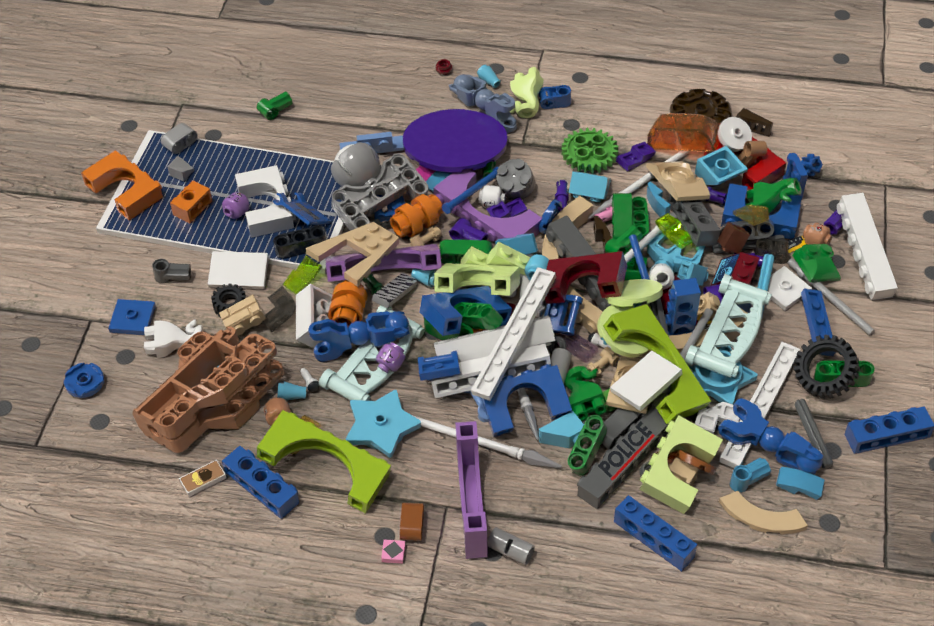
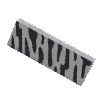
[372,272,418,309]

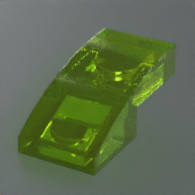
[655,213,693,249]
[283,256,322,294]

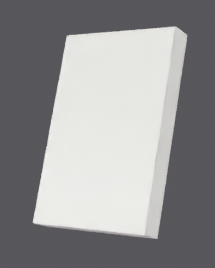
[208,251,269,289]
[610,351,682,411]

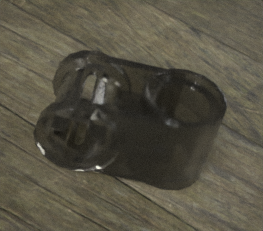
[754,238,791,264]

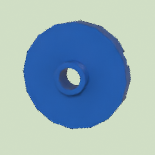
[539,199,562,234]
[64,363,104,398]

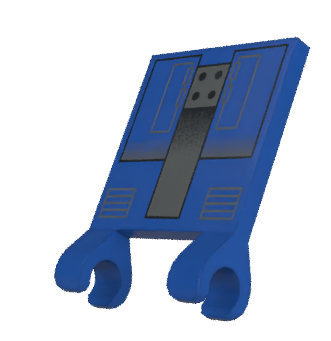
[273,192,331,225]

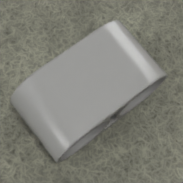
[161,123,198,154]

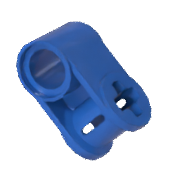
[538,85,571,109]

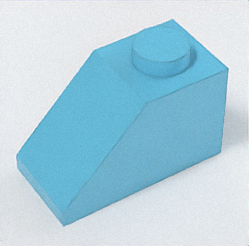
[677,260,709,286]
[538,411,584,448]

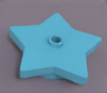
[688,346,758,405]
[346,390,421,458]

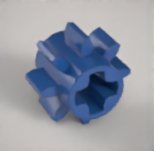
[801,154,823,176]

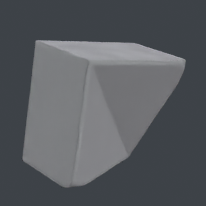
[167,156,194,181]

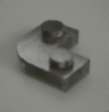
[263,286,296,332]

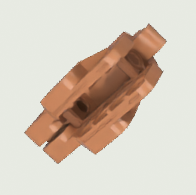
[132,326,285,453]

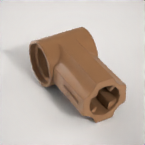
[738,141,767,168]

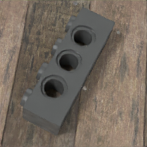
[668,194,721,246]

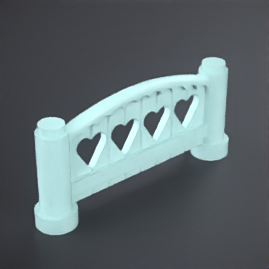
[685,274,772,378]
[319,305,425,401]

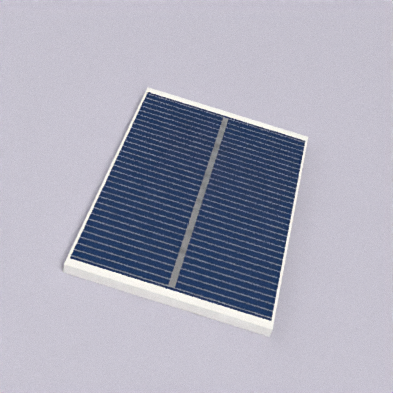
[96,130,350,274]

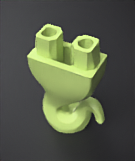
[510,67,544,118]

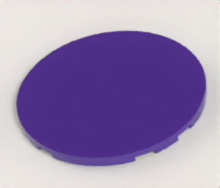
[403,109,507,172]

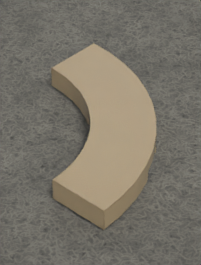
[719,491,808,534]

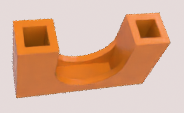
[81,150,163,220]

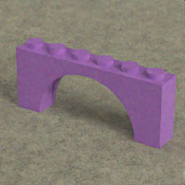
[433,169,542,242]
[326,244,442,282]
[455,421,487,559]

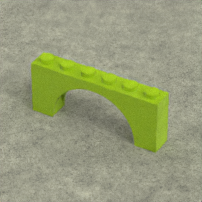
[603,304,711,424]
[257,410,391,514]

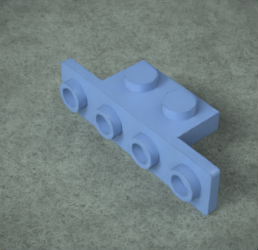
[340,132,405,153]

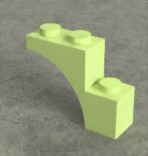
[460,242,530,275]

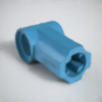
[729,458,771,492]

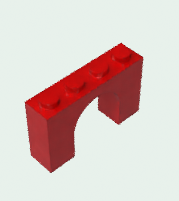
[704,132,787,190]

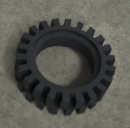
[794,335,860,399]

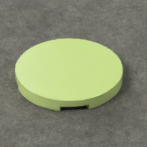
[605,279,663,307]
[597,305,649,358]

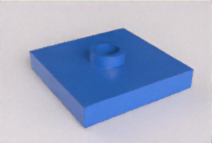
[108,299,156,335]

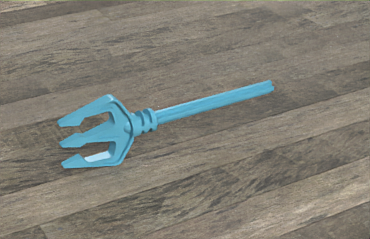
[600,225,705,345]

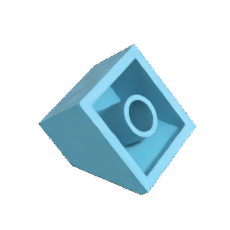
[695,146,748,185]
[569,171,611,202]

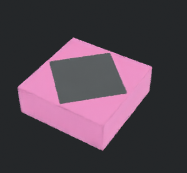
[381,540,406,564]

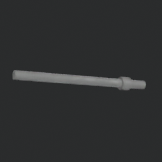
[787,258,875,336]
[651,308,713,407]

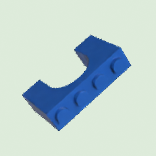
[721,183,802,239]
[420,286,512,336]
[481,364,572,437]

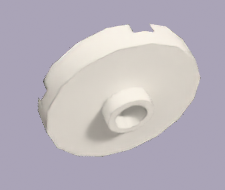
[717,117,752,152]

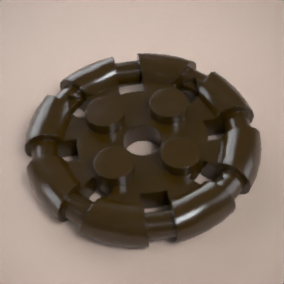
[670,89,732,134]

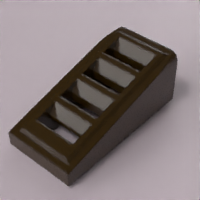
[736,108,773,137]

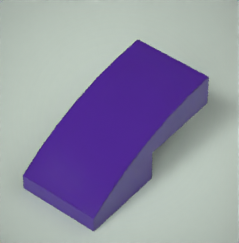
[616,142,656,171]
[487,197,528,218]

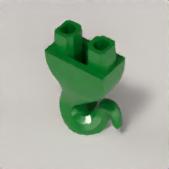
[746,177,802,216]
[565,366,607,421]

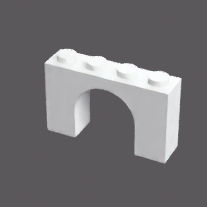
[235,165,296,238]

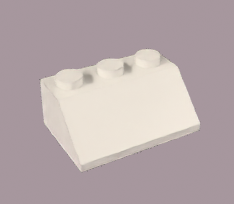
[296,284,332,347]

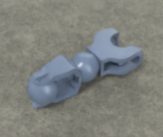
[449,74,517,133]

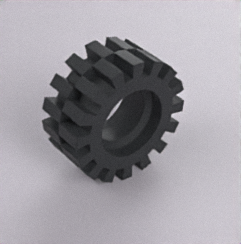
[211,283,246,318]

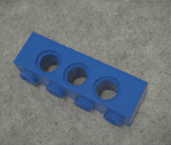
[665,278,701,335]
[844,406,934,454]
[222,446,299,519]
[614,495,698,572]

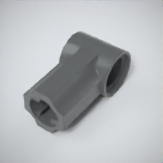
[152,258,191,283]

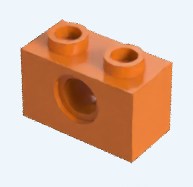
[170,181,212,223]

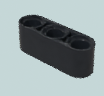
[273,225,327,259]

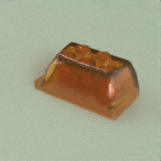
[647,113,720,152]

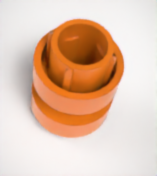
[390,194,444,238]
[328,280,367,328]

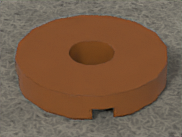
[676,449,717,475]

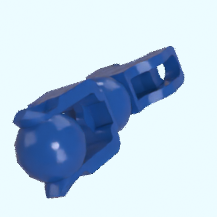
[308,311,409,361]
[718,398,823,475]

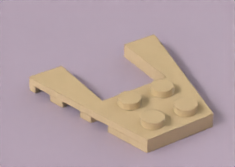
[306,222,399,287]

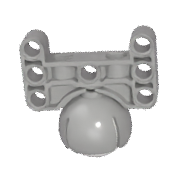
[331,142,428,231]

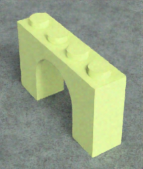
[434,263,520,296]
[639,415,723,514]

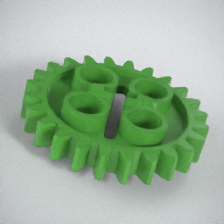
[561,127,619,174]

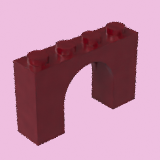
[545,251,627,304]

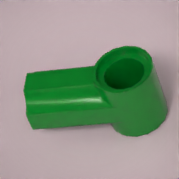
[256,91,293,120]
[605,225,643,255]

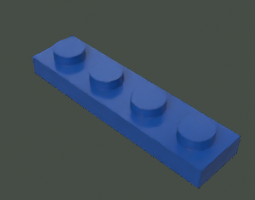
[801,288,836,357]

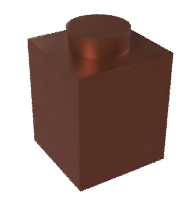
[717,222,750,254]

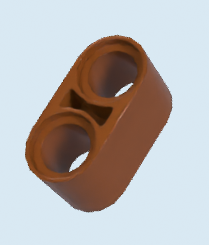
[400,503,424,541]

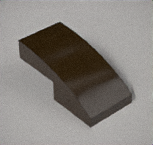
[593,216,612,253]

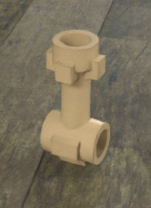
[409,227,442,247]
[587,347,619,376]

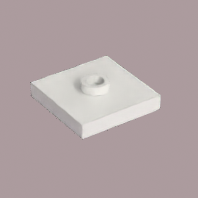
[768,266,812,311]

